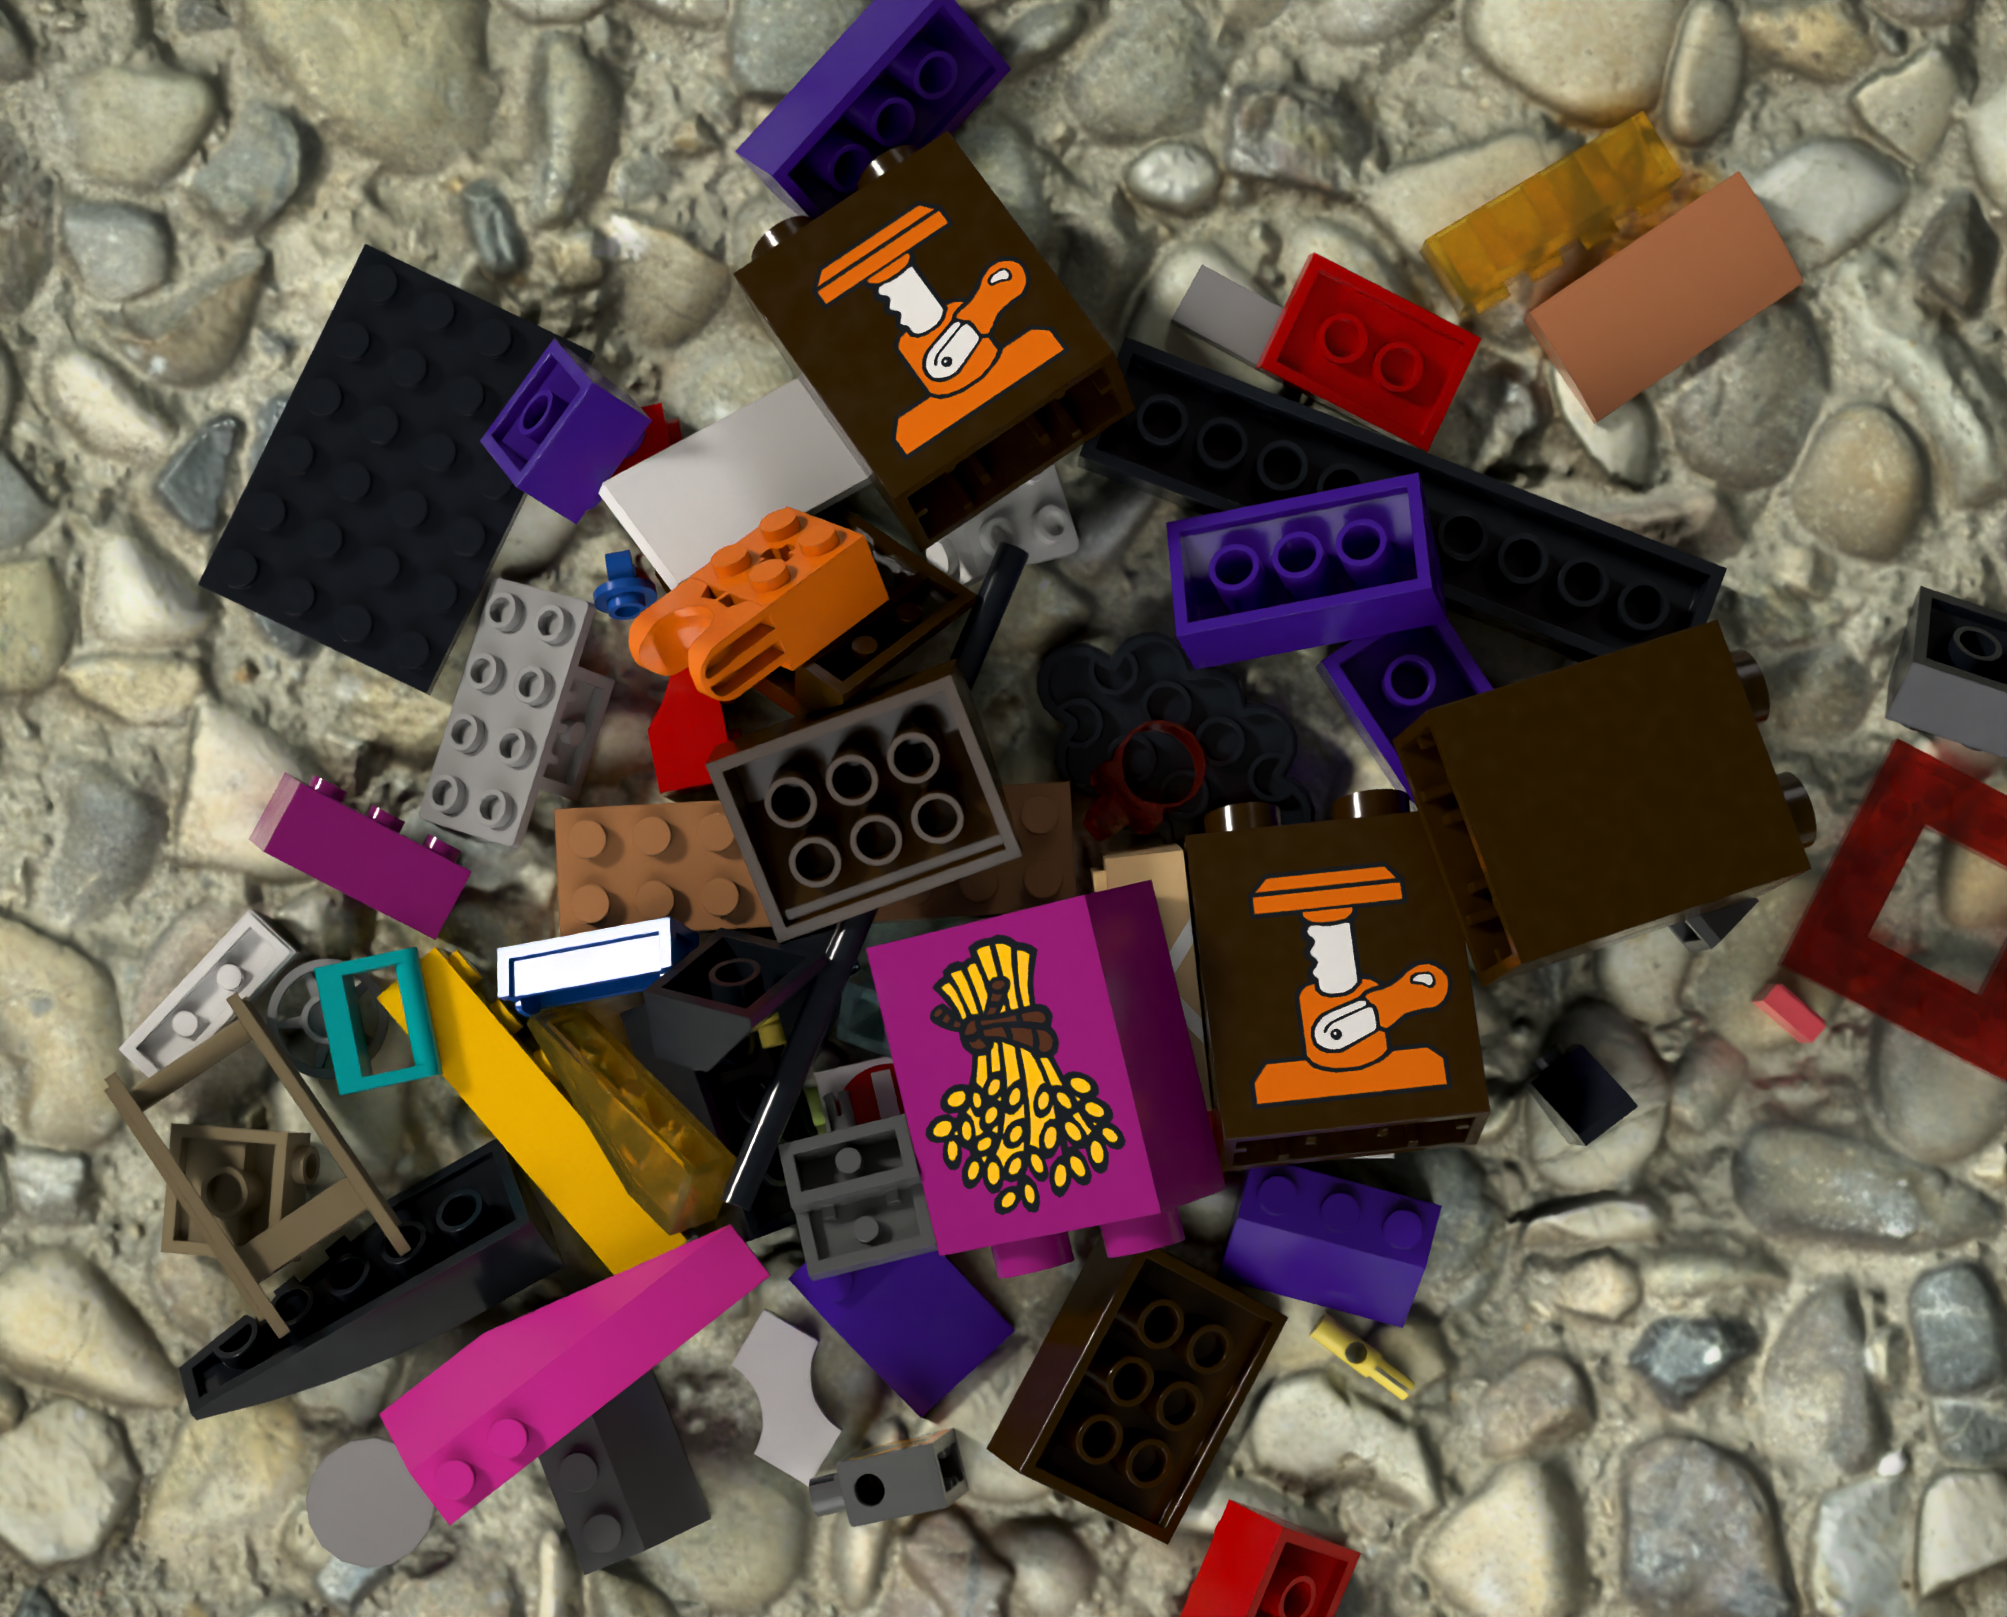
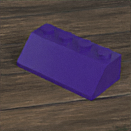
[735,0,1011,219]
[1166,473,1447,670]

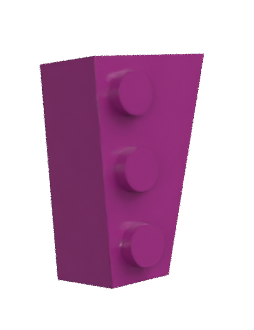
[249,772,472,940]

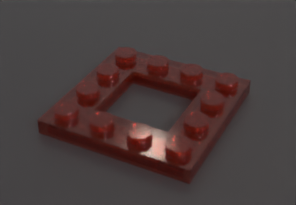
[1777,738,2007,1083]

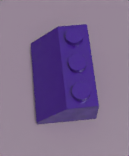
[1217,1164,1442,1328]

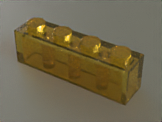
[1419,111,1683,316]

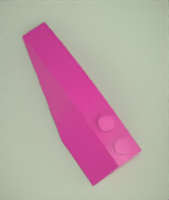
[379,1224,771,1526]

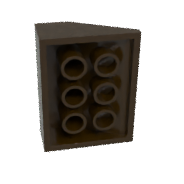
[705,658,1023,944]
[986,1233,1289,1545]

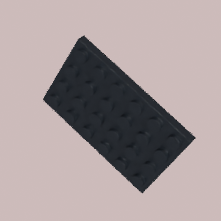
[198,244,595,696]

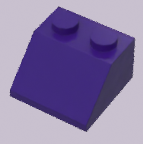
[480,338,652,524]

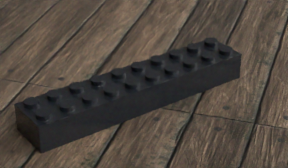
[1078,336,1727,661]

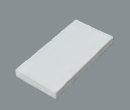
[598,378,871,591]

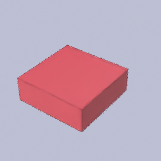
[1751,983,1827,1043]

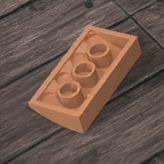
[1523,171,1804,424]

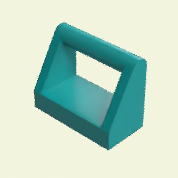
[314,947,443,1095]

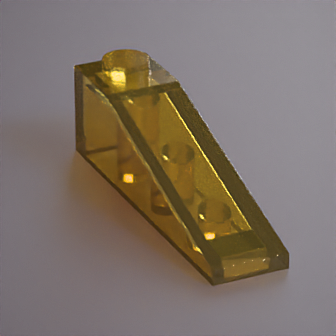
[527,1003,736,1236]

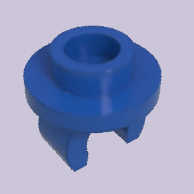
[593,550,657,620]

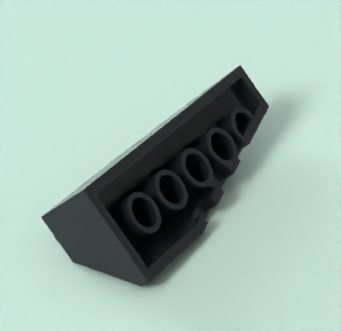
[179,1138,565,1420]

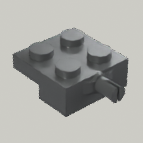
[778,1090,938,1281]

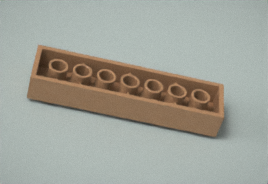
[554,781,1076,937]

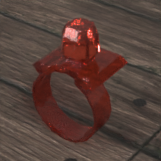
[1083,720,1206,841]

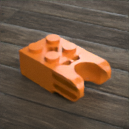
[628,506,890,702]

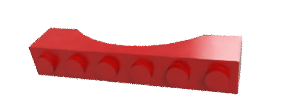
[611,403,742,797]

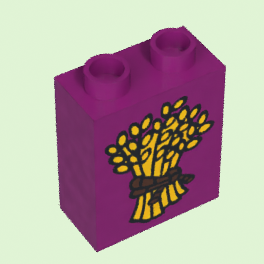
[866,879,1226,1279]

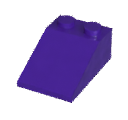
[788,1250,1015,1418]

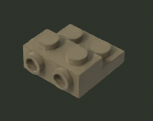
[161,1123,320,1262]

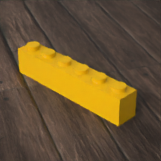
[376,947,692,1275]

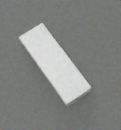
[118,909,300,1078]

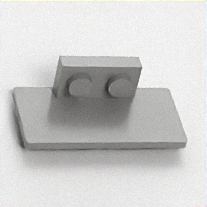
[419,578,615,849]

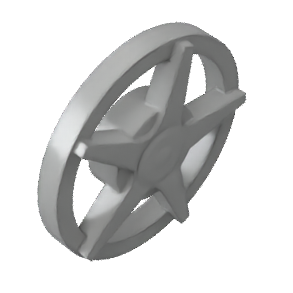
[267,959,389,1079]

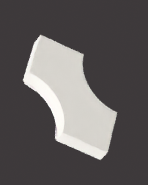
[731,1308,842,1486]

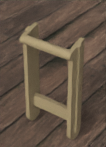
[104,992,412,1339]

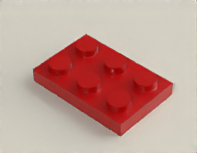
[1255,252,1482,452]

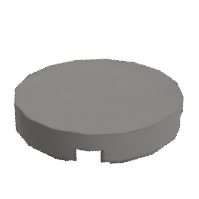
[306,1436,436,1568]

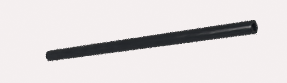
[719,542,1029,1212]

